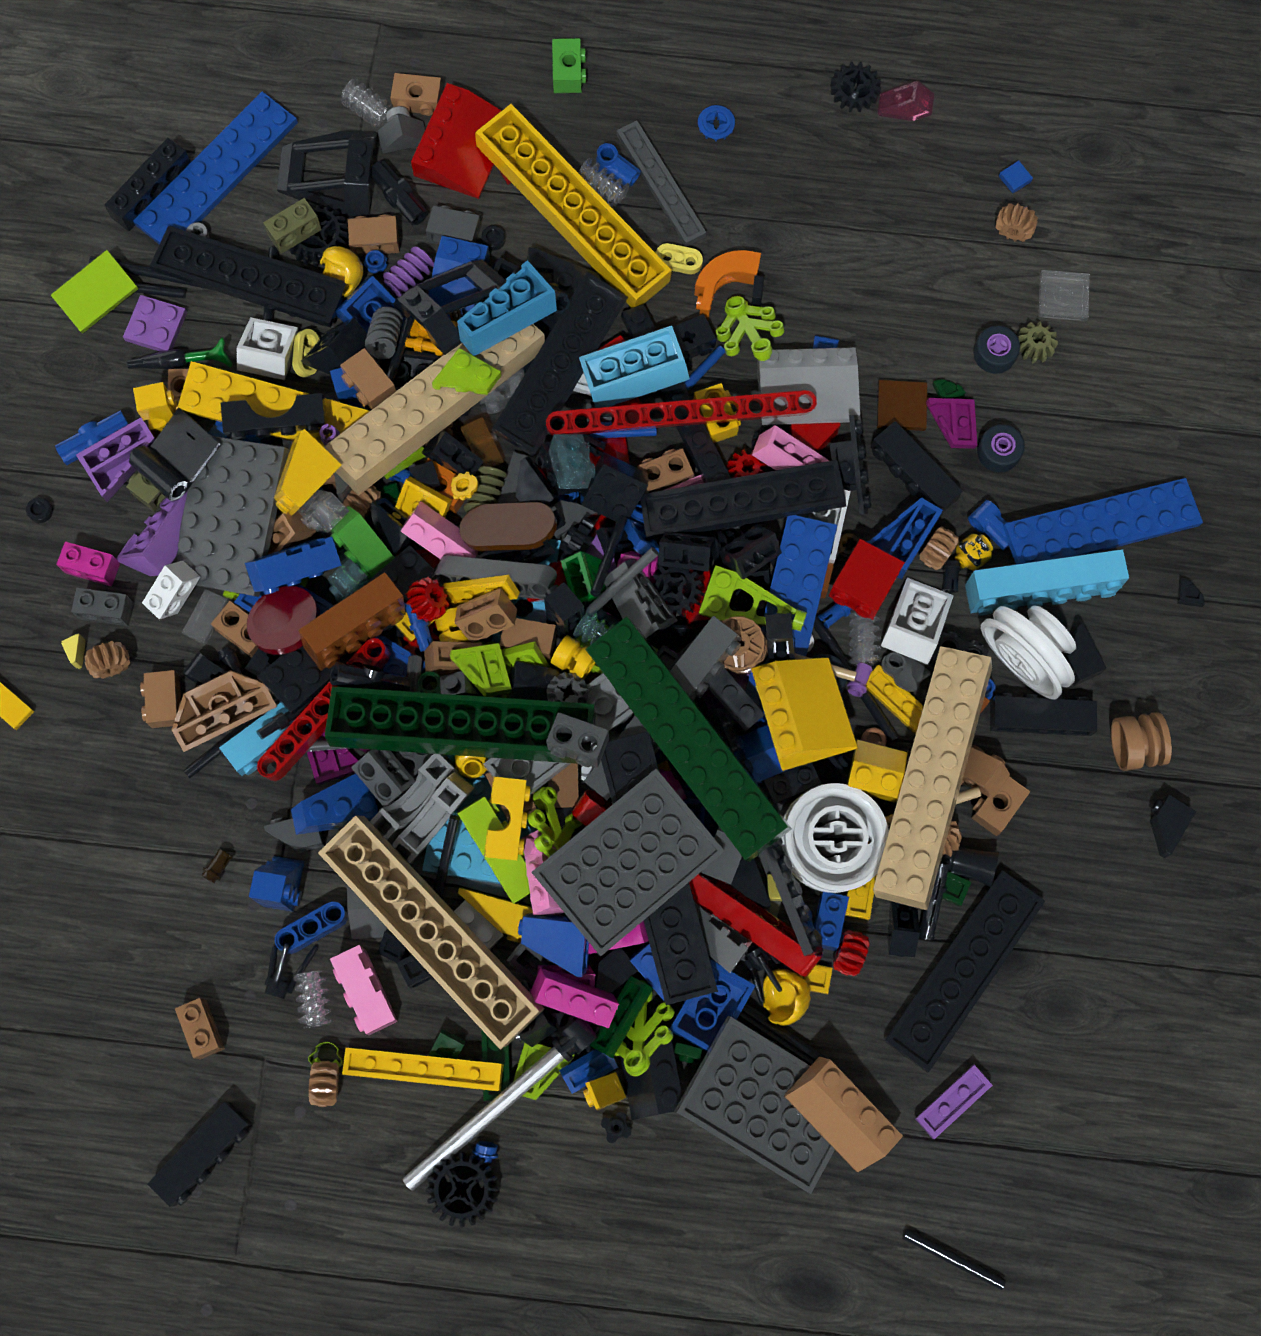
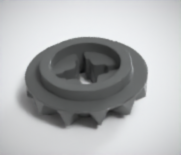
[547,672,588,704]

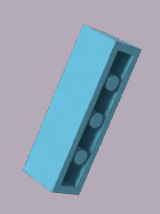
[219,703,324,776]

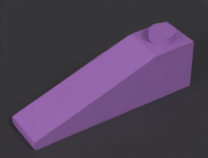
[116,490,188,576]

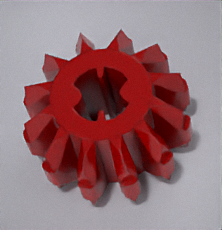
[727,449,768,478]
[405,577,449,622]
[833,930,870,976]

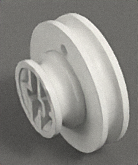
[981,605,1076,699]
[781,783,889,893]

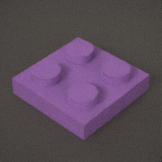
[123,295,187,352]

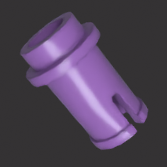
[320,424,340,445]
[847,663,873,697]

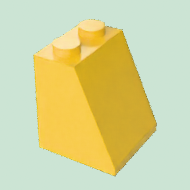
[274,429,342,516]

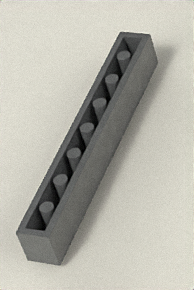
[584,616,742,802]

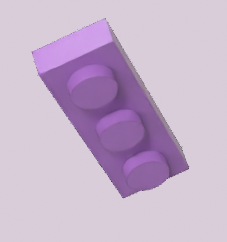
[915,1065,993,1139]

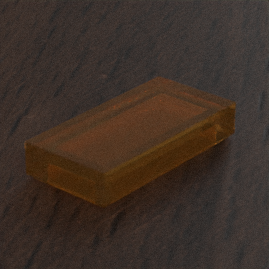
[460,417,504,467]

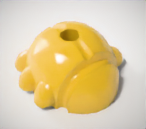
[451,472,478,501]

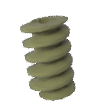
[464,466,507,513]

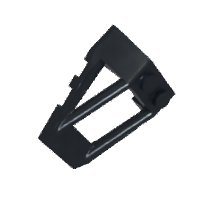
[277,131,378,218]
[393,260,506,355]

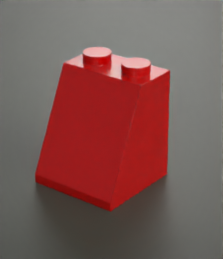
[829,539,905,620]

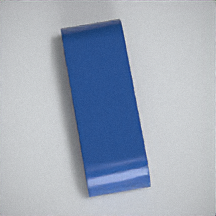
[274,902,348,954]

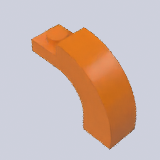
[694,250,761,321]

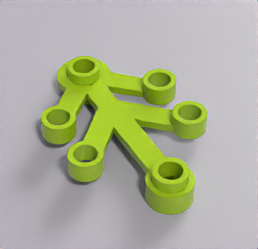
[716,296,785,361]
[527,787,583,858]
[615,980,674,1076]

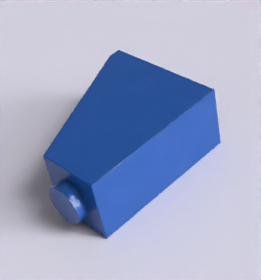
[518,912,589,977]

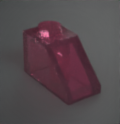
[877,81,935,121]

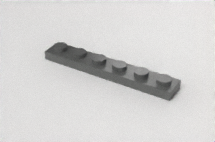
[617,120,707,247]

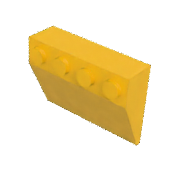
[751,658,858,771]

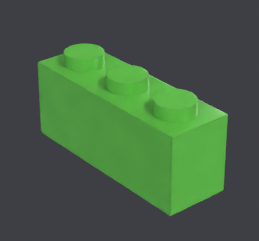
[327,506,395,581]

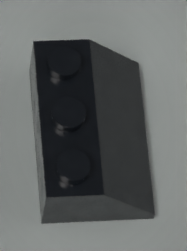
[620,1031,682,1120]

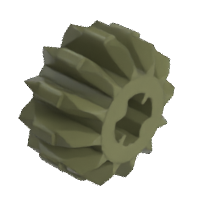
[1017,321,1058,364]

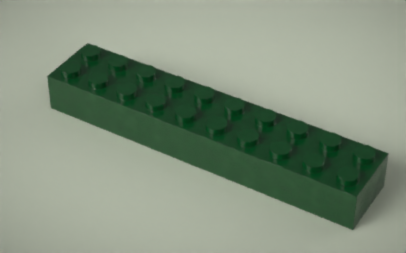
[585,617,792,862]
[325,687,596,764]

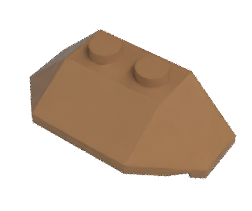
[172,670,277,752]

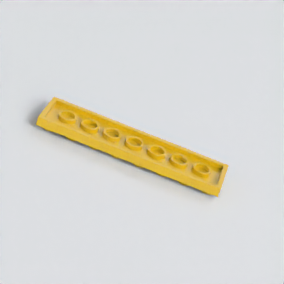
[177,361,370,447]

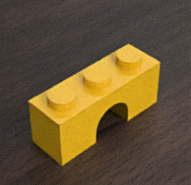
[133,382,178,439]
[484,776,530,861]

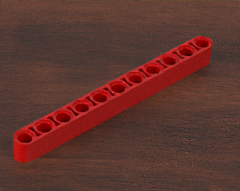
[546,390,817,436]
[572,790,823,976]

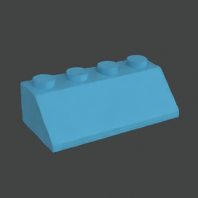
[579,326,690,408]

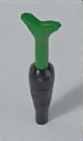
[127,337,233,369]

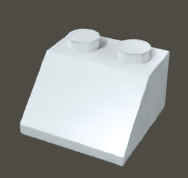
[237,317,298,380]

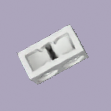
[142,561,200,619]

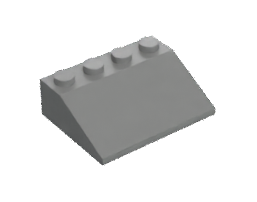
[757,347,860,425]

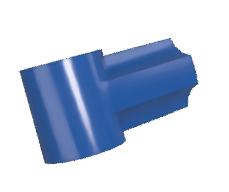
[596,143,641,188]
[968,500,1009,550]

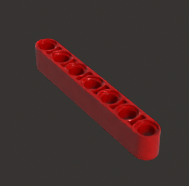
[257,638,390,781]

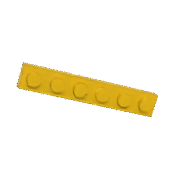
[342,1048,504,1091]

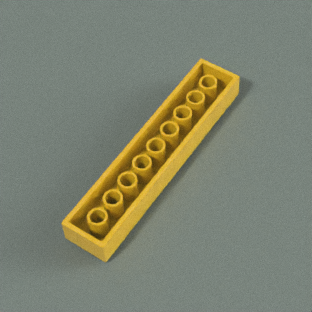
[475,104,672,308]

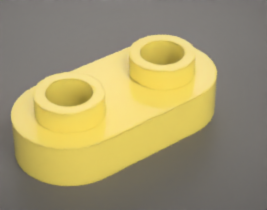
[656,243,703,274]
[292,329,319,377]

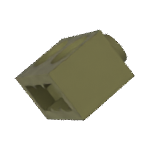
[263,198,322,254]

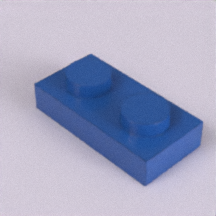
[624,519,659,555]
[559,1049,618,1094]

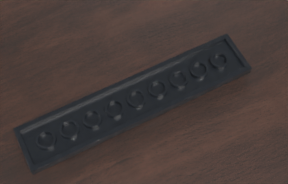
[601,731,718,1005]

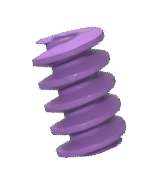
[383,246,434,298]

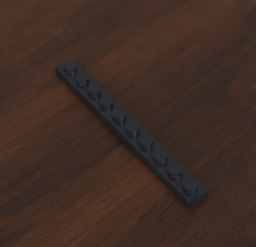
[621,304,731,483]
[707,708,824,957]

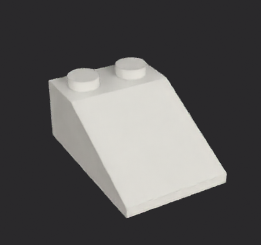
[881,578,954,664]

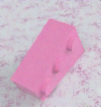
[330,945,398,1035]

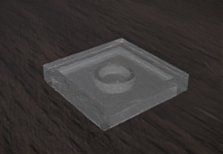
[1039,270,1089,321]

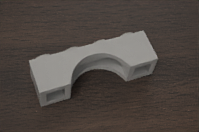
[370,754,460,845]
[392,771,474,865]

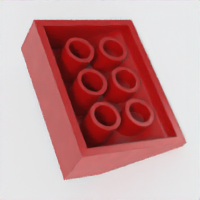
[411,83,502,199]

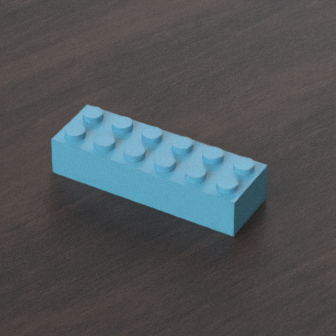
[965,550,1129,615]

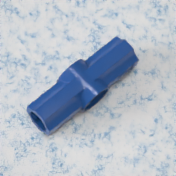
[55,410,129,465]

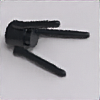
[264,944,318,999]
[744,945,787,1004]

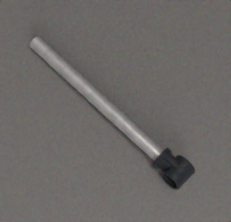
[403,1018,598,1191]

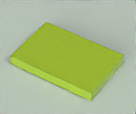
[51,250,139,333]

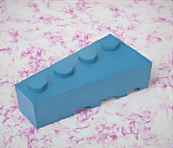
[457,260,557,356]

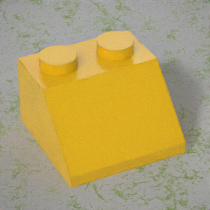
[846,740,907,802]

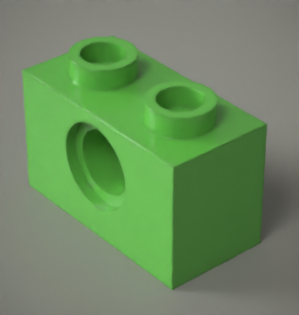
[552,38,586,93]

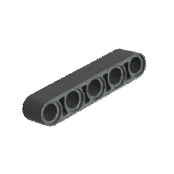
[432,555,557,599]

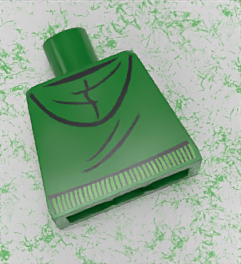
[561,551,608,605]

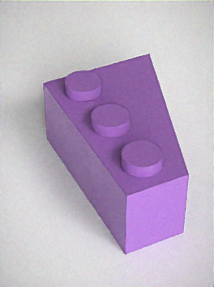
[76,418,155,502]

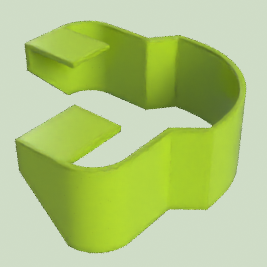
[308,1042,343,1067]

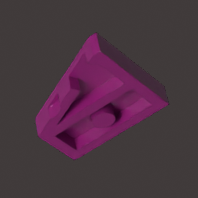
[926,398,977,449]
[307,732,358,785]

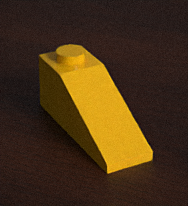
[458,888,533,943]

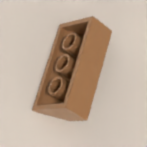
[784,1057,903,1172]

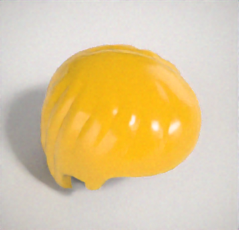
[320,246,363,297]
[763,969,811,1026]

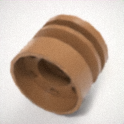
[722,616,768,674]
[1111,712,1172,771]

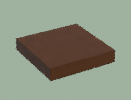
[877,380,927,431]

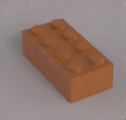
[298,572,406,671]

